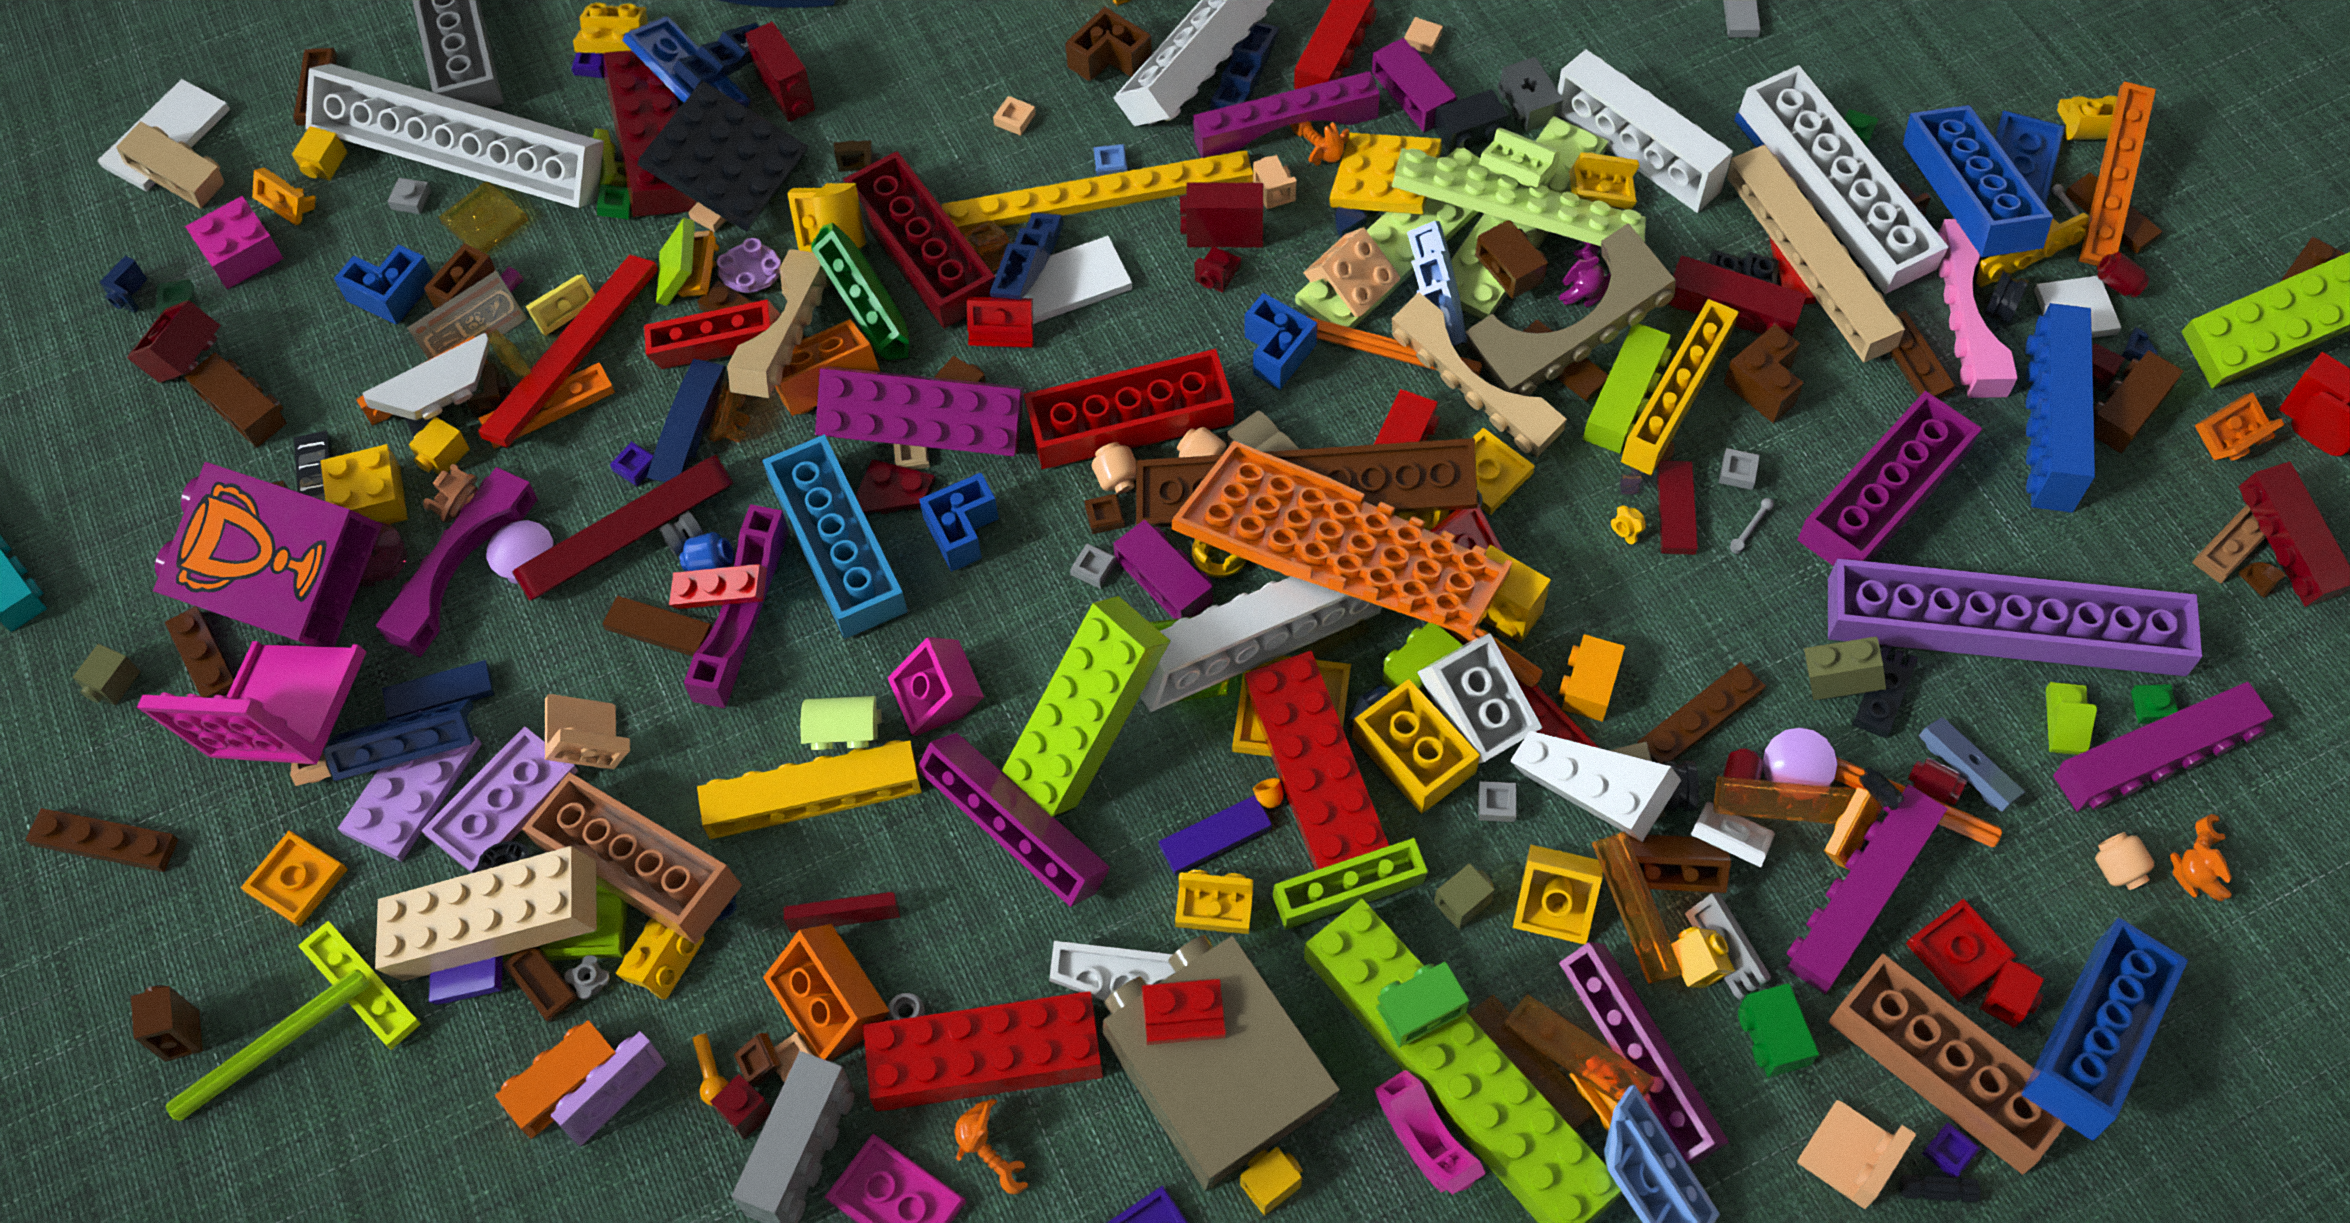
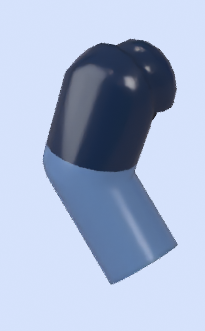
[1348,685,1391,726]

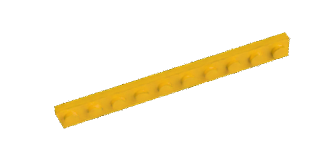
[941,150,1253,233]

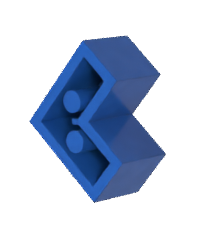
[334,244,434,325]
[1245,293,1317,390]
[919,473,999,572]

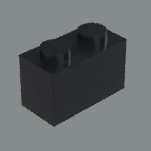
[1434,89,1508,154]

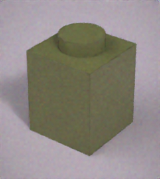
[72,644,140,706]
[1434,863,1495,930]

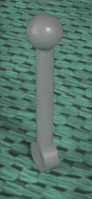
[2051,184,2080,217]
[1730,498,1774,554]

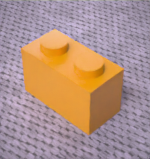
[1558,634,1625,722]

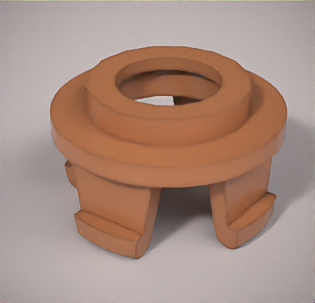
[423,464,478,523]

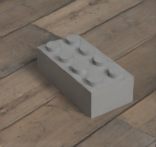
[731,1051,855,1223]

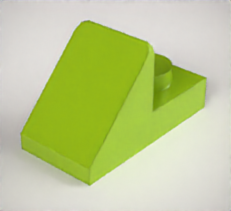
[2046,682,2097,755]

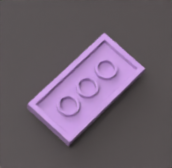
[338,711,482,862]
[421,726,578,873]

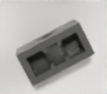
[1498,57,1563,132]

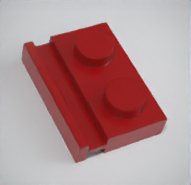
[967,297,1034,347]
[1142,979,1226,1045]

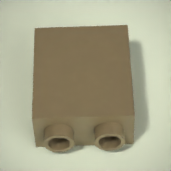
[1103,935,1340,1191]

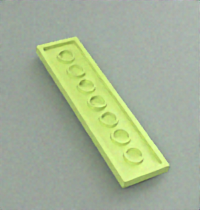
[1451,116,1608,320]
[1295,147,1504,329]
[1392,148,1646,246]

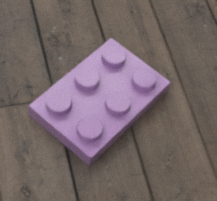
[550,1031,667,1147]

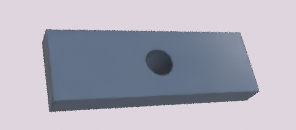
[1919,717,2025,811]

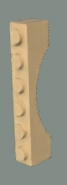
[727,249,831,398]
[1392,292,1567,457]

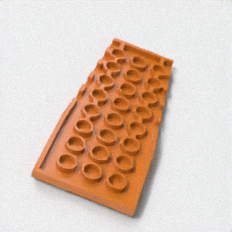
[1171,441,1512,636]

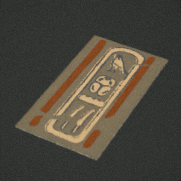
[407,271,527,359]

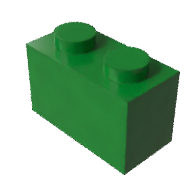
[1738,983,1819,1078]

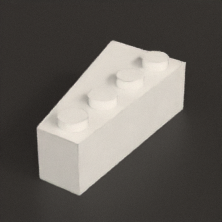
[1511,731,1681,842]

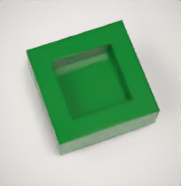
[1844,108,1879,147]
[597,184,630,220]
[2131,684,2178,723]

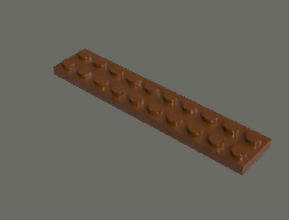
[1136,438,1478,528]

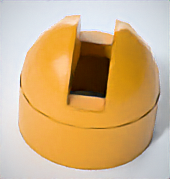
[1253,778,1284,808]

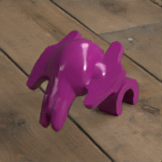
[1558,241,1611,307]

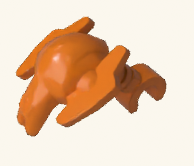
[1290,121,1350,166]
[2170,814,2232,902]
[954,1099,1028,1195]

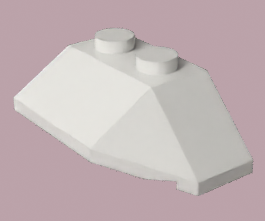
[363,333,489,420]

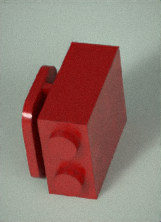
[2278,351,2350,456]

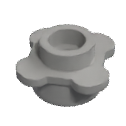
[565,955,610,999]

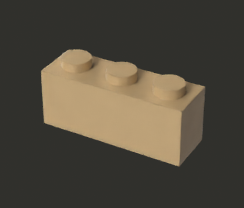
[116,121,225,209]

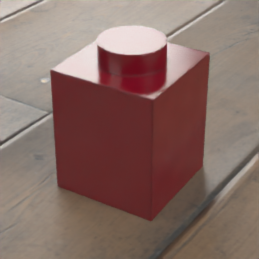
[710,1074,772,1140]

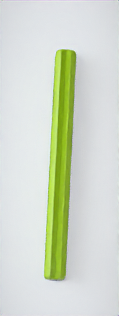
[165,969,369,1121]

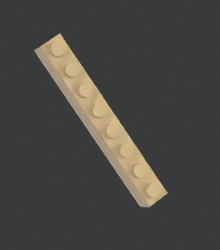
[1727,145,1905,363]

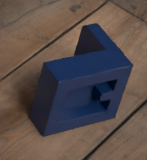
[99,255,147,313]

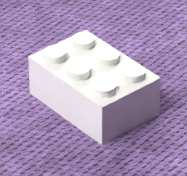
[1417,633,1542,764]

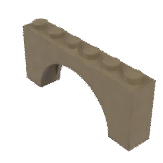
[1465,223,1675,396]

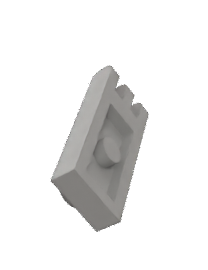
[1685,893,1771,1000]

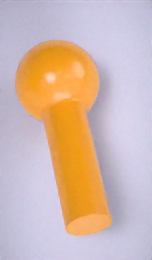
[692,1033,728,1106]

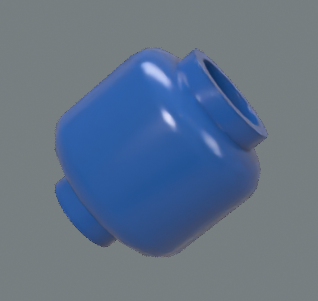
[680,532,734,571]

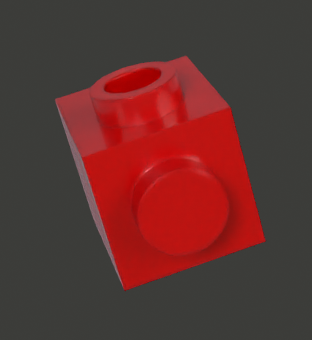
[1979,959,2044,1028]

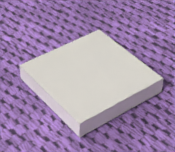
[2034,276,2121,338]
[1691,802,1775,867]

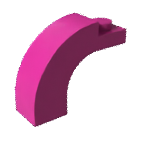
[1373,1070,1486,1195]

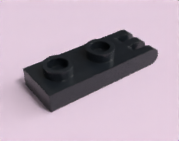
[1852,644,1918,739]

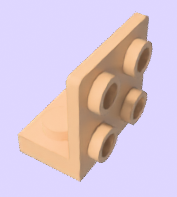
[1303,227,1400,317]
[545,694,630,769]
[1797,1100,1916,1209]

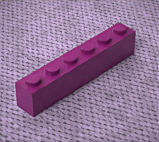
[2053,681,2274,812]
[916,732,1111,907]
[1786,784,1948,994]
[1559,942,1729,1164]

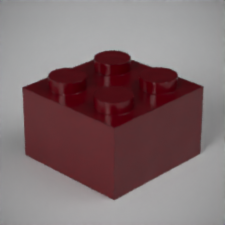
[126,300,221,383]

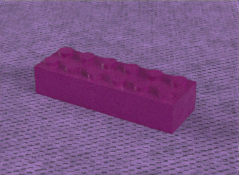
[815,366,1025,456]
[1797,391,1982,566]

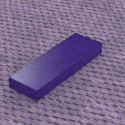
[1158,795,1272,876]

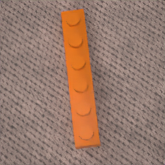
[2079,81,2156,266]

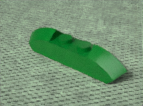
[811,223,909,360]

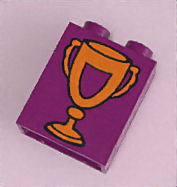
[153,462,383,647]

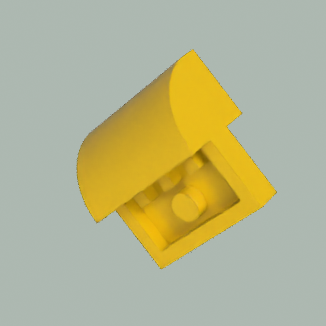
[573,2,648,53]
[2057,95,2117,140]
[787,183,866,252]

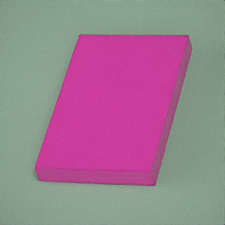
[825,1134,966,1223]

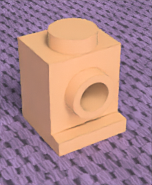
[1253,155,1297,209]

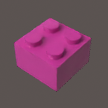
[185,196,284,289]

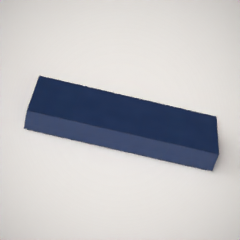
[382,660,494,720]

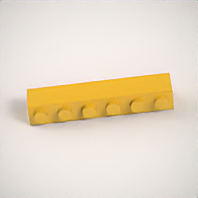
[1621,299,1739,476]
[697,740,922,839]

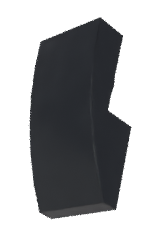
[1708,250,1779,284]

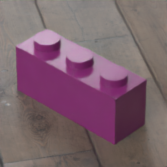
[1372,38,1457,132]
[1113,519,1213,622]

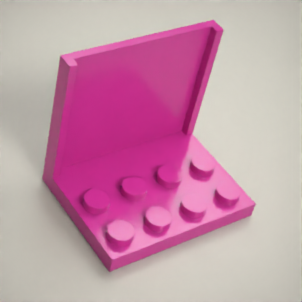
[136,641,367,764]

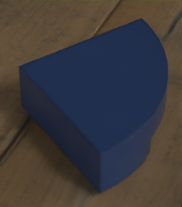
[1335,207,1367,238]
[2122,327,2158,361]

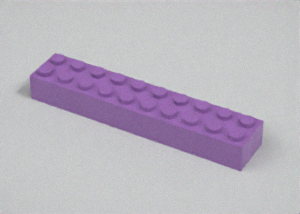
[1828,558,2202,677]

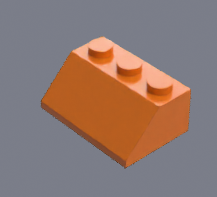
[775,319,880,416]
[763,924,890,1062]

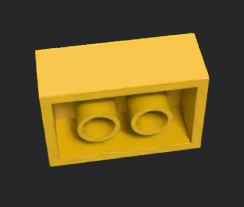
[1352,679,1480,814]

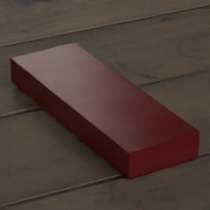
[1657,460,1698,555]
[783,892,900,933]

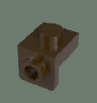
[834,140,880,172]
[466,363,510,419]

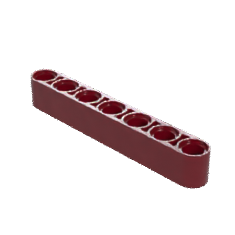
[512,454,734,601]

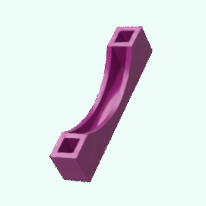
[1193,71,1380,158]
[376,467,538,658]
[684,504,789,708]

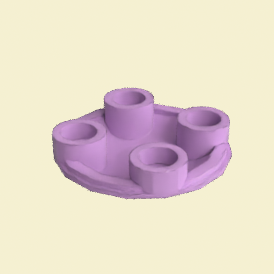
[717,238,781,293]
[486,520,554,584]
[1763,728,1837,800]

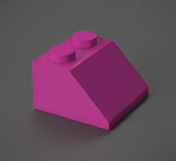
[888,637,984,736]

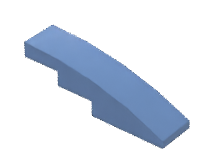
[1407,220,1467,347]

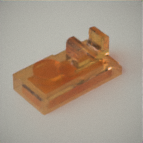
[709,378,750,442]

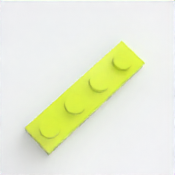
[298,921,421,1050]

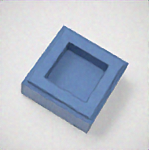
[1094,144,1127,176]

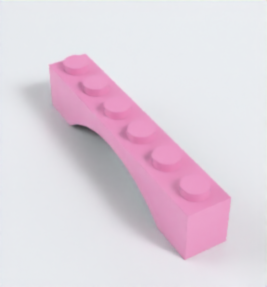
[1937,219,2018,398]

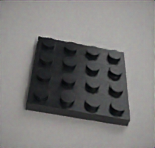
[637,81,809,232]

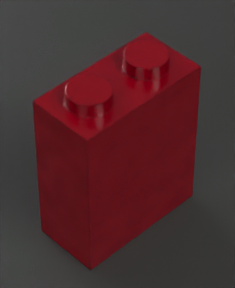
[745,21,816,122]
[1180,182,1263,248]

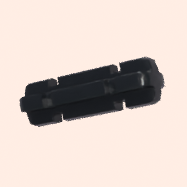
[1859,767,1904,810]
[1899,1174,1981,1203]

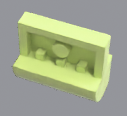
[1479,127,1560,187]
[800,696,882,750]

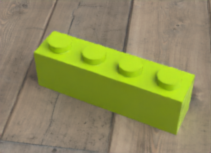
[1583,323,1673,454]
[1273,838,1428,930]

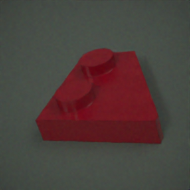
[855,459,935,514]

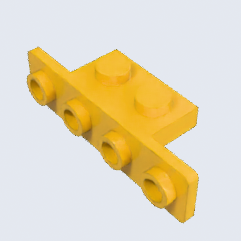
[1976,213,2089,287]

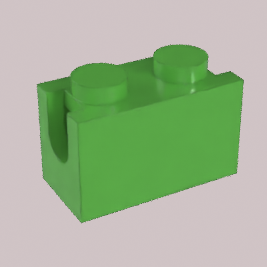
[1376,961,1469,1048]

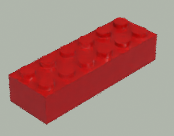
[1023,349,1234,470]
[1244,650,1389,871]
[863,991,1103,1112]

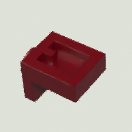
[1194,246,1241,293]
[2092,343,2125,392]

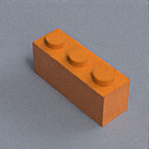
[494,1020,616,1139]

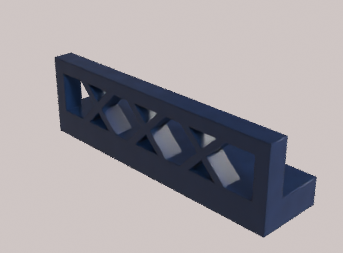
[323,698,475,781]

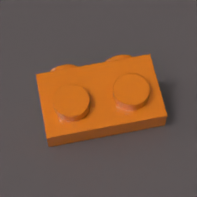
[2195,392,2285,461]

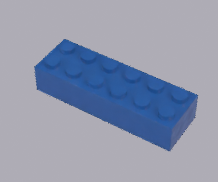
[1903,105,2053,257]
[2025,303,2095,513]
[2021,917,2188,1141]

